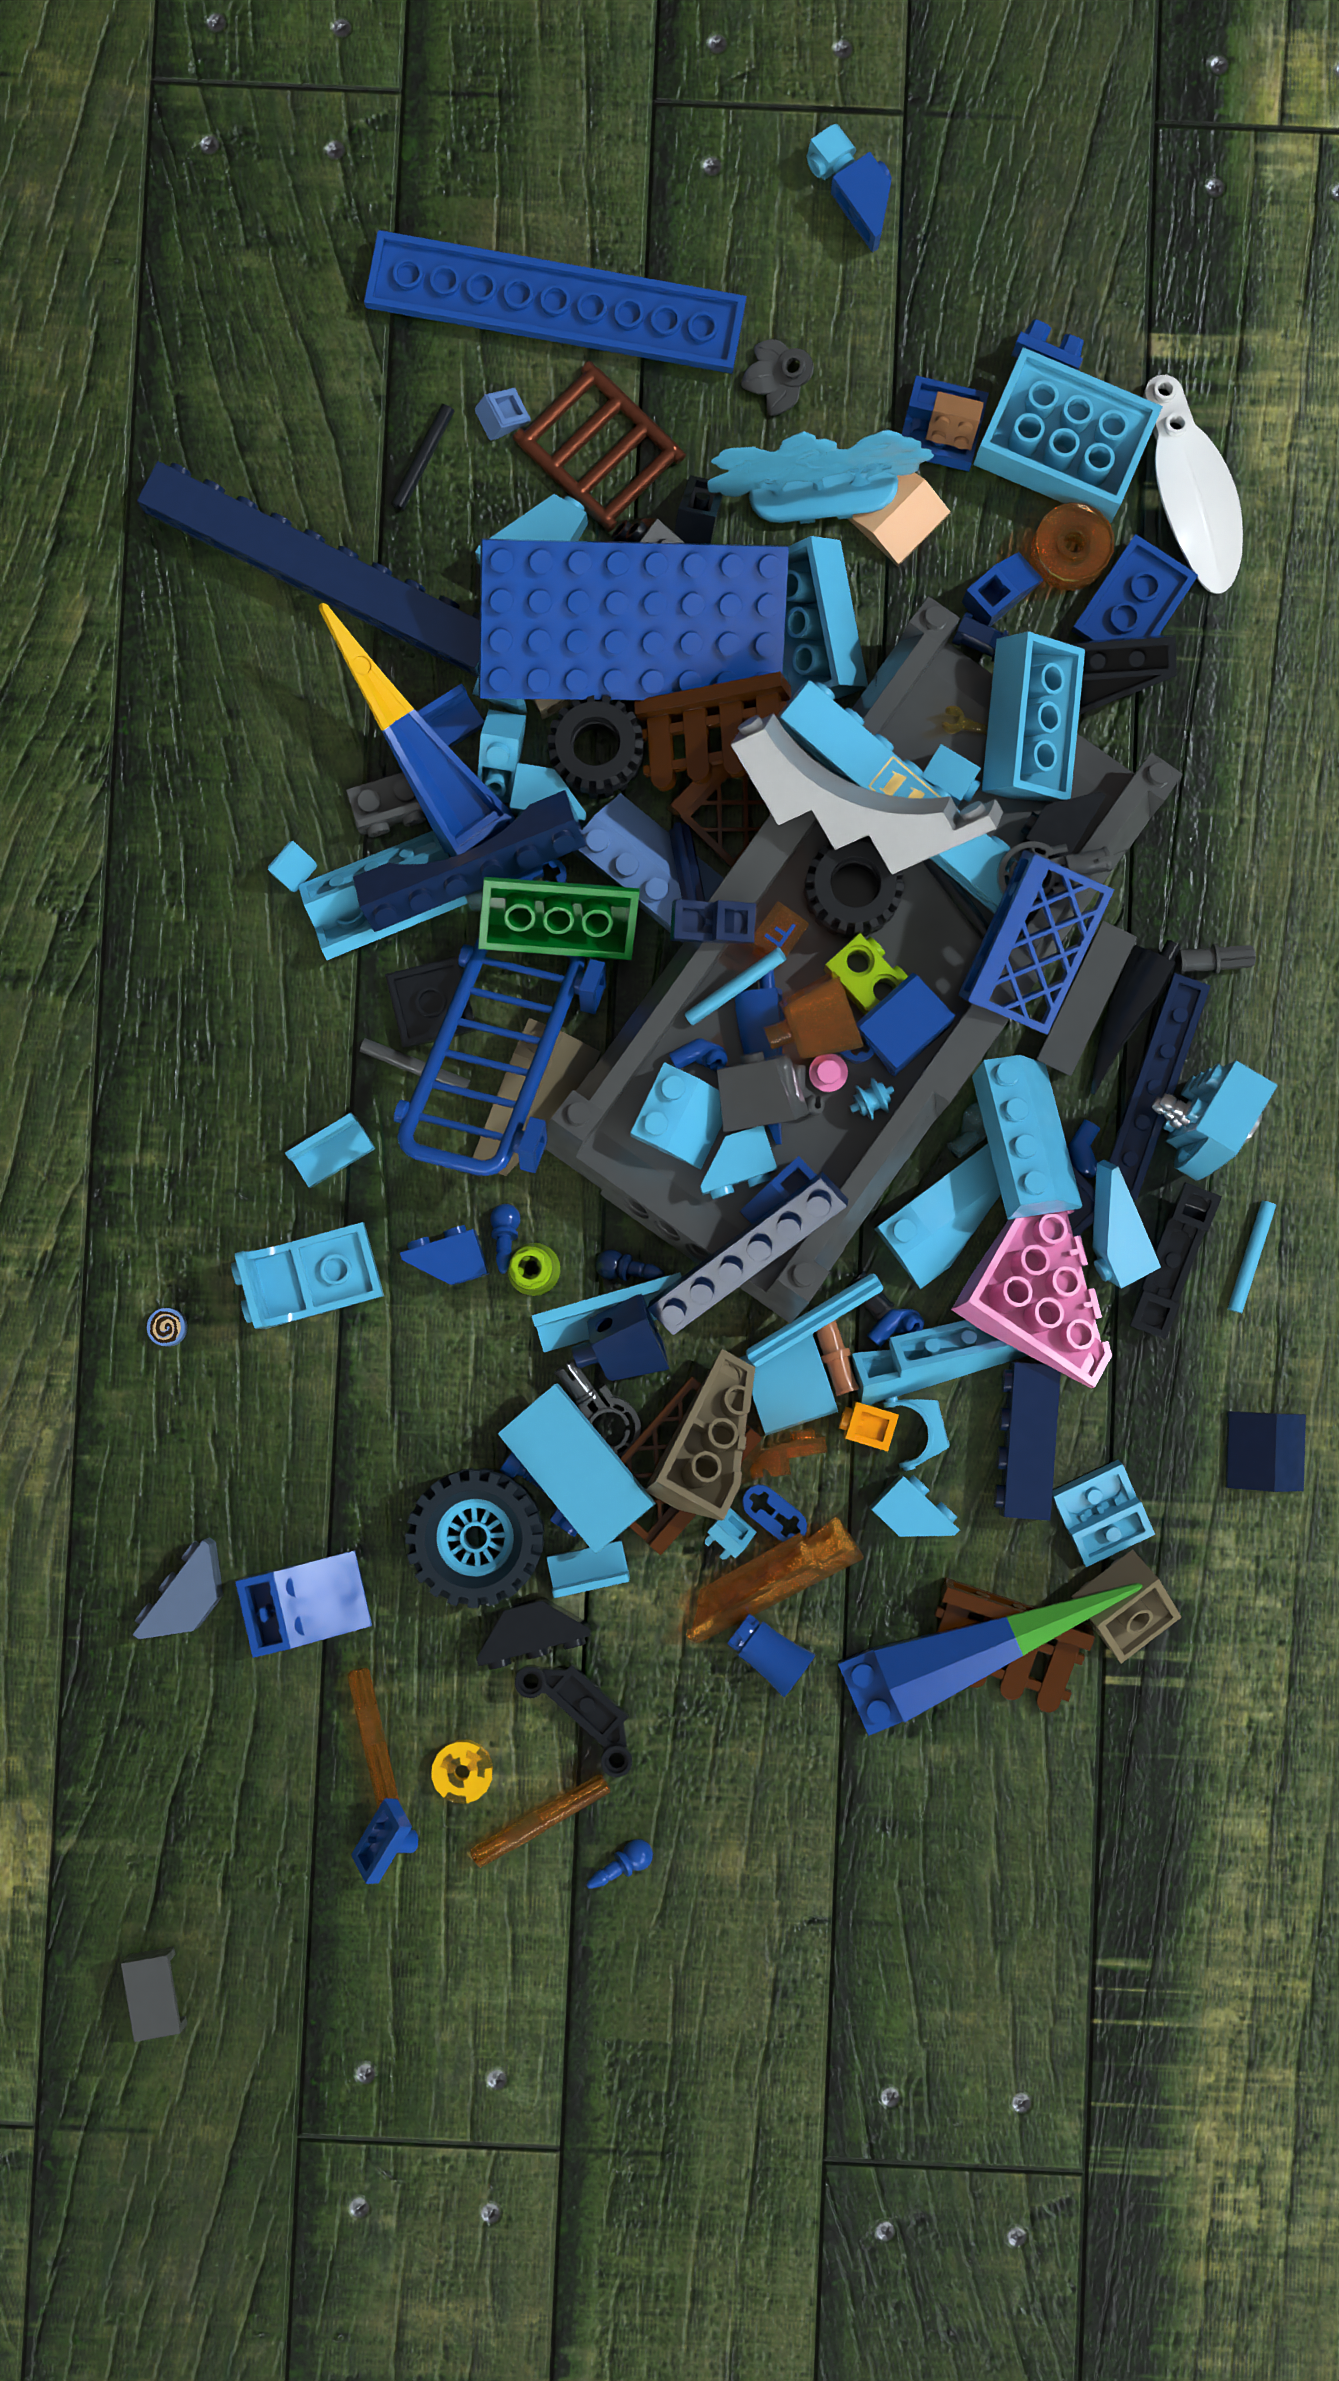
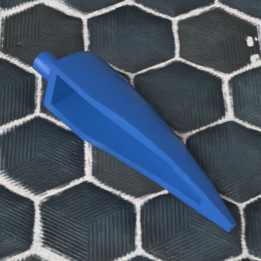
[734,969,785,1145]

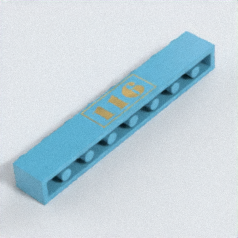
[776,680,1045,914]

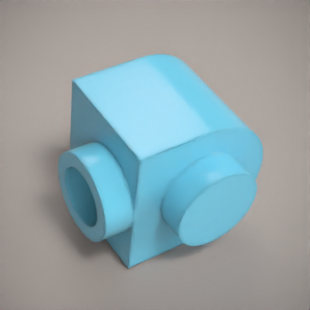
[807,124,856,180]

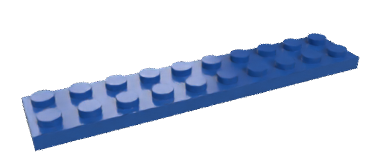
[364,230,747,374]

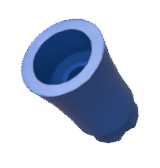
[727,1614,816,1698]

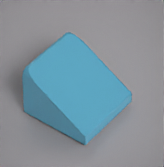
[268,840,317,892]

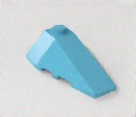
[874,1143,1001,1289]

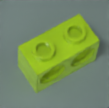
[823,933,908,1015]

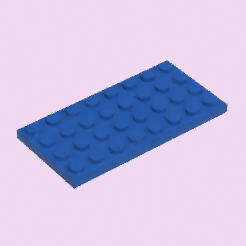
[479,539,789,700]

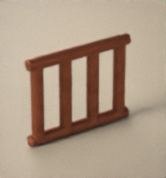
[512,361,686,532]

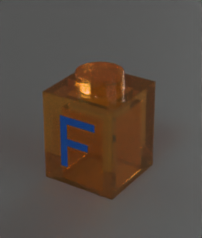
[749,901,810,967]

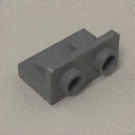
[346,772,426,837]

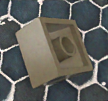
[1072,1549,1181,1663]

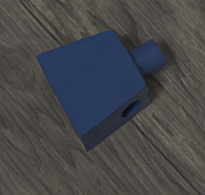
[572,1293,669,1381]

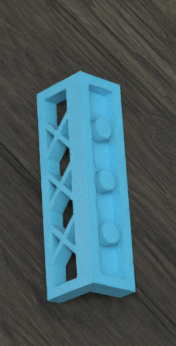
[532,1272,681,1353]

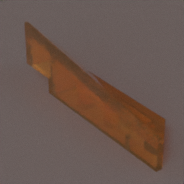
[687,1517,864,1643]

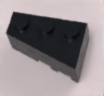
[1064,634,1177,715]

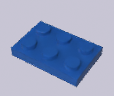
[1071,534,1198,641]

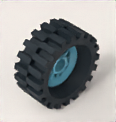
[405,1468,545,1608]

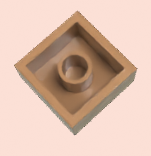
[925,391,984,450]

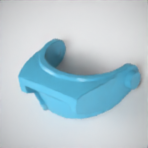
[883,1396,950,1471]

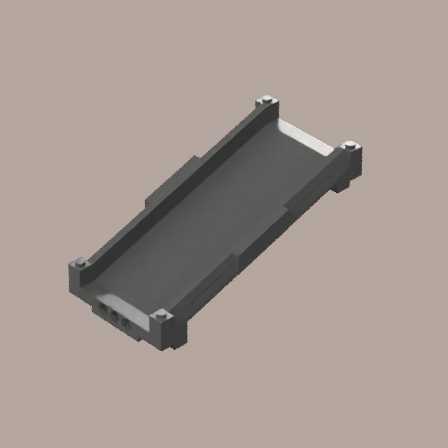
[545,596,1183,1324]

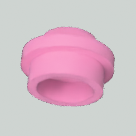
[809,1053,848,1092]

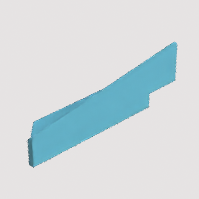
[852,1320,1028,1405]

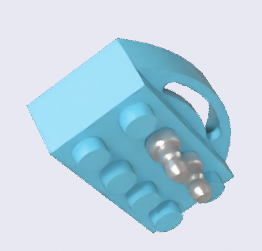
[1151,1061,1278,1181]

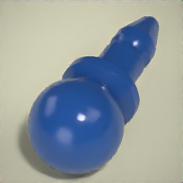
[490,1204,521,1274]
[586,1839,653,1889]

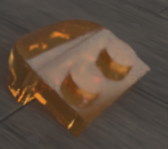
[750,1428,827,1479]

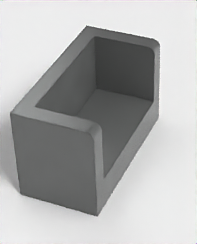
[121,1946,187,2042]

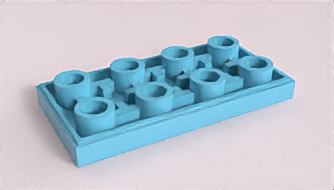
[498,1383,656,1554]

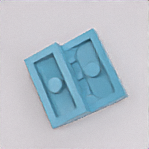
[740,1334,838,1436]
[1052,1460,1155,1567]

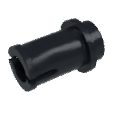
[847,1271,895,1321]

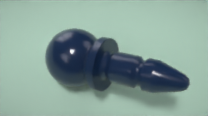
[595,1249,665,1281]

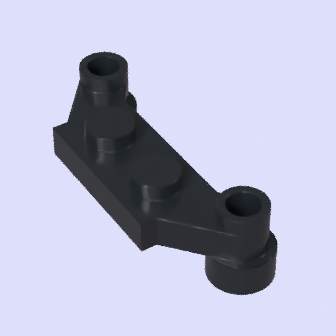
[515,1663,632,1778]

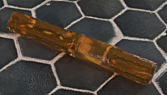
[347,1668,400,1809]
[470,1775,610,1867]

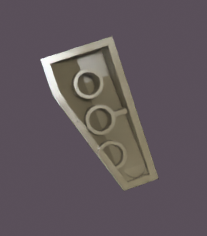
[472,1018,601,1176]
[645,1349,755,1521]

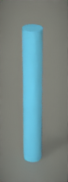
[685,947,786,1025]
[1227,1200,1276,1314]

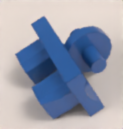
[1011,319,1084,370]

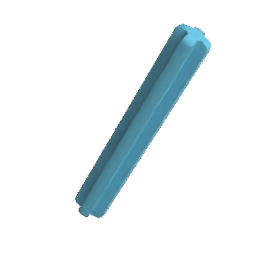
[746,1273,883,1367]

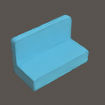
[285,1113,375,1188]
[546,1540,630,1598]

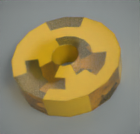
[431,1740,493,1804]

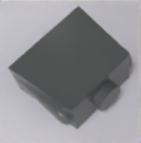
[717,1051,809,1132]

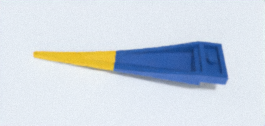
[319,603,516,857]

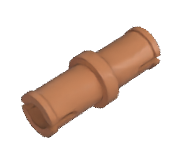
[816,1320,859,1396]

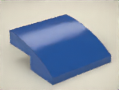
[902,375,989,472]

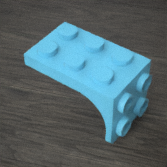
[231,1222,384,1329]

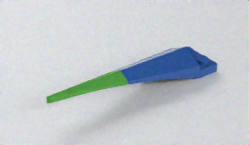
[838,1583,1143,1736]

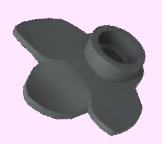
[741,339,814,416]

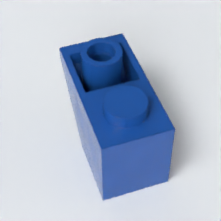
[962,552,1044,627]
[739,1156,816,1224]
[400,1225,490,1286]

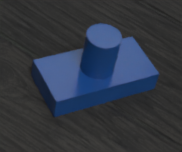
[351,1798,418,1884]

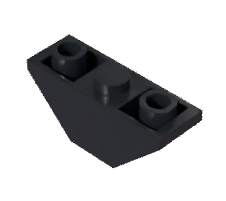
[477,1597,592,1670]

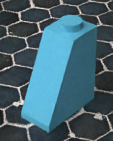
[475,494,588,565]

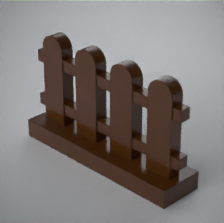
[634,671,792,791]
[935,1577,1095,1712]

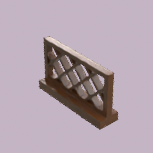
[666,742,806,869]
[620,1376,762,1555]

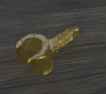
[942,706,988,735]

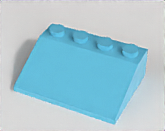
[973,347,1163,523]

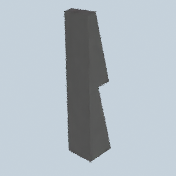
[1035,920,1137,1076]

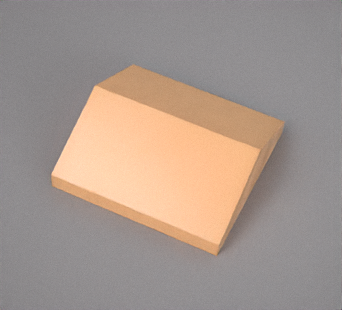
[847,472,950,566]

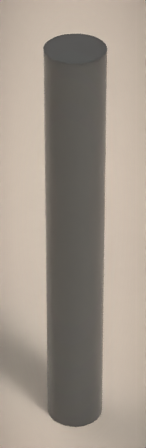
[359,1038,471,1089]

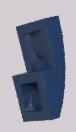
[670,899,756,944]

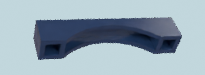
[353,790,587,932]

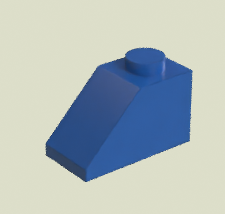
[830,152,892,253]

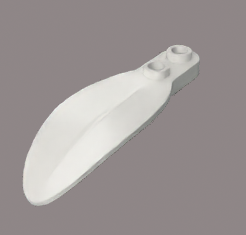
[1143,375,1243,594]

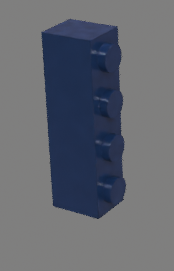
[994,1362,1061,1521]

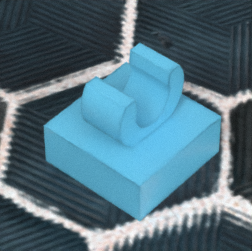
[705,1508,757,1560]

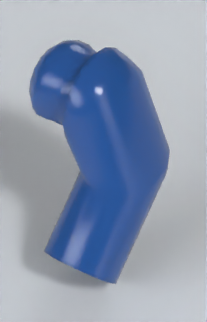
[668,1038,728,1071]
[1068,1119,1100,1178]
[866,1309,924,1347]

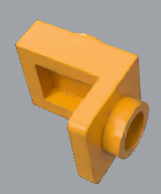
[839,1401,899,1452]

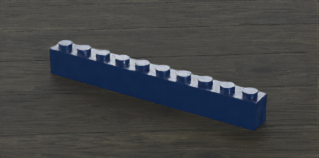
[137,461,480,678]

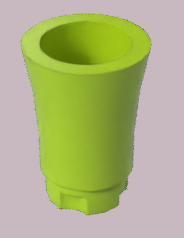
[507,1243,560,1296]

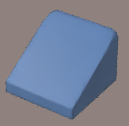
[475,388,531,441]

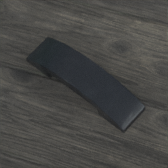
[1129,1183,1222,1339]

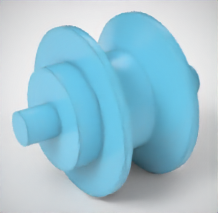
[850,1078,895,1121]

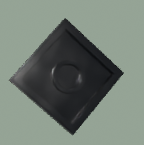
[385,956,478,1049]

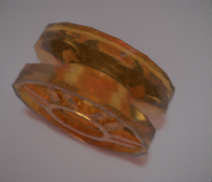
[1030,503,1114,590]

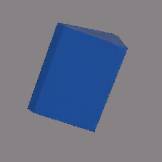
[855,972,955,1077]

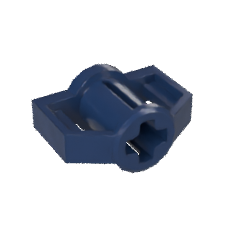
[952,612,1009,662]

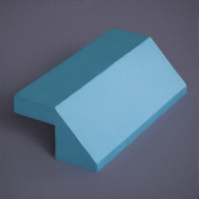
[298,831,468,960]

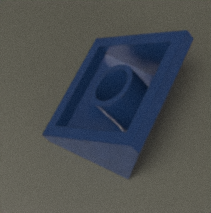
[1226,1411,1306,1492]

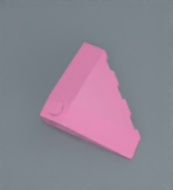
[951,1210,1112,1389]

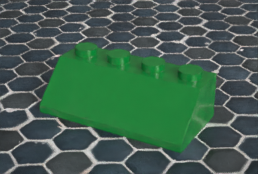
[478,877,640,960]

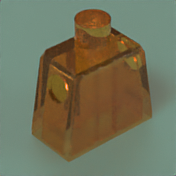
[764,971,864,1059]

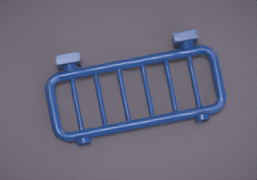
[394,937,606,1176]

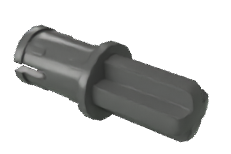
[1177,944,1256,974]

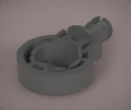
[997,841,1112,908]
[554,1359,641,1458]

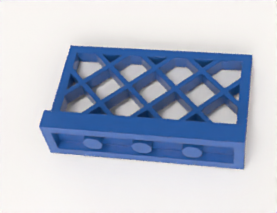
[958,850,1114,1035]

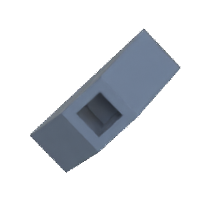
[133,1537,223,1639]

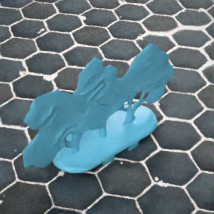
[707,429,934,524]

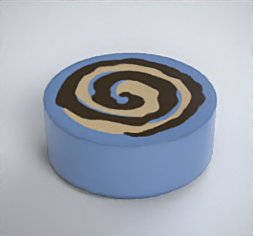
[147,1308,188,1347]

